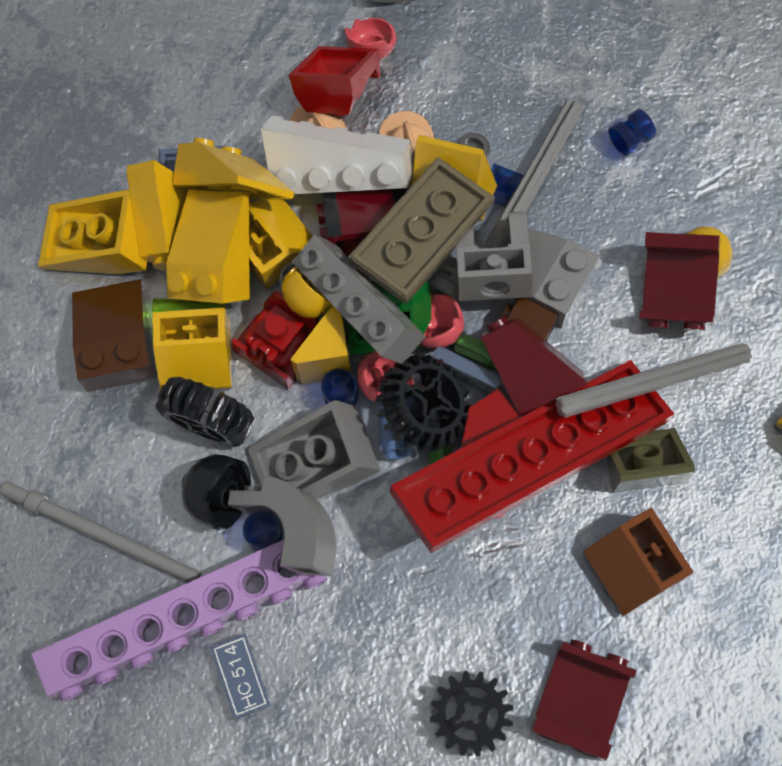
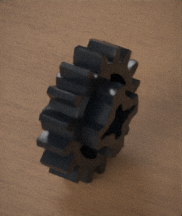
[430,671,514,757]

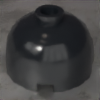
[182,454,251,530]

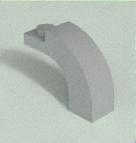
[228,476,336,576]

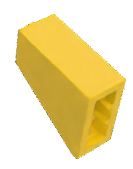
[126,160,188,271]

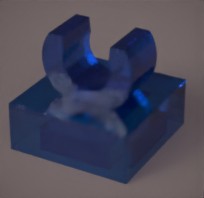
[491,163,524,207]

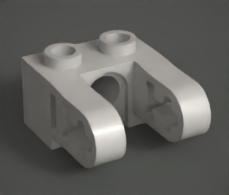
[456,211,533,301]

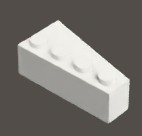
[261,115,414,194]

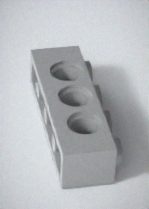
[292,234,426,364]

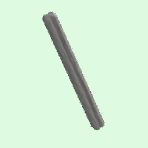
[483,99,583,248]
[555,343,752,417]

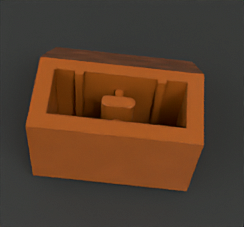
[582,507,694,617]

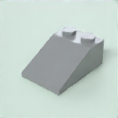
[507,228,599,328]
[248,400,381,499]

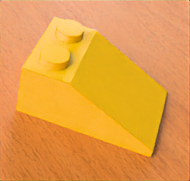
[172,138,294,200]
[38,189,147,274]
[166,189,250,304]

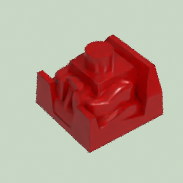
[289,46,380,116]
[231,291,320,390]

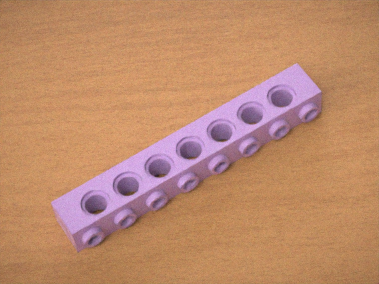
[31,539,327,702]

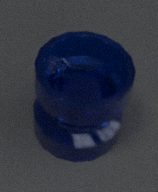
[608,109,657,156]
[321,369,359,406]
[242,511,283,552]

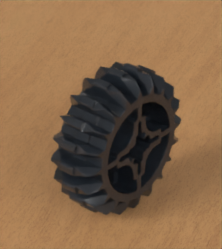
[375,354,472,453]
[155,377,254,447]

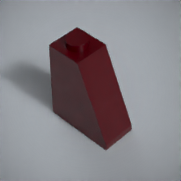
[481,315,587,416]

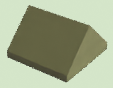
[606,428,695,493]

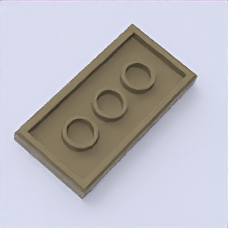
[348,157,495,304]

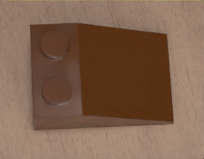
[72,279,157,392]

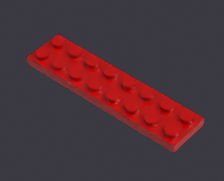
[389,360,675,553]

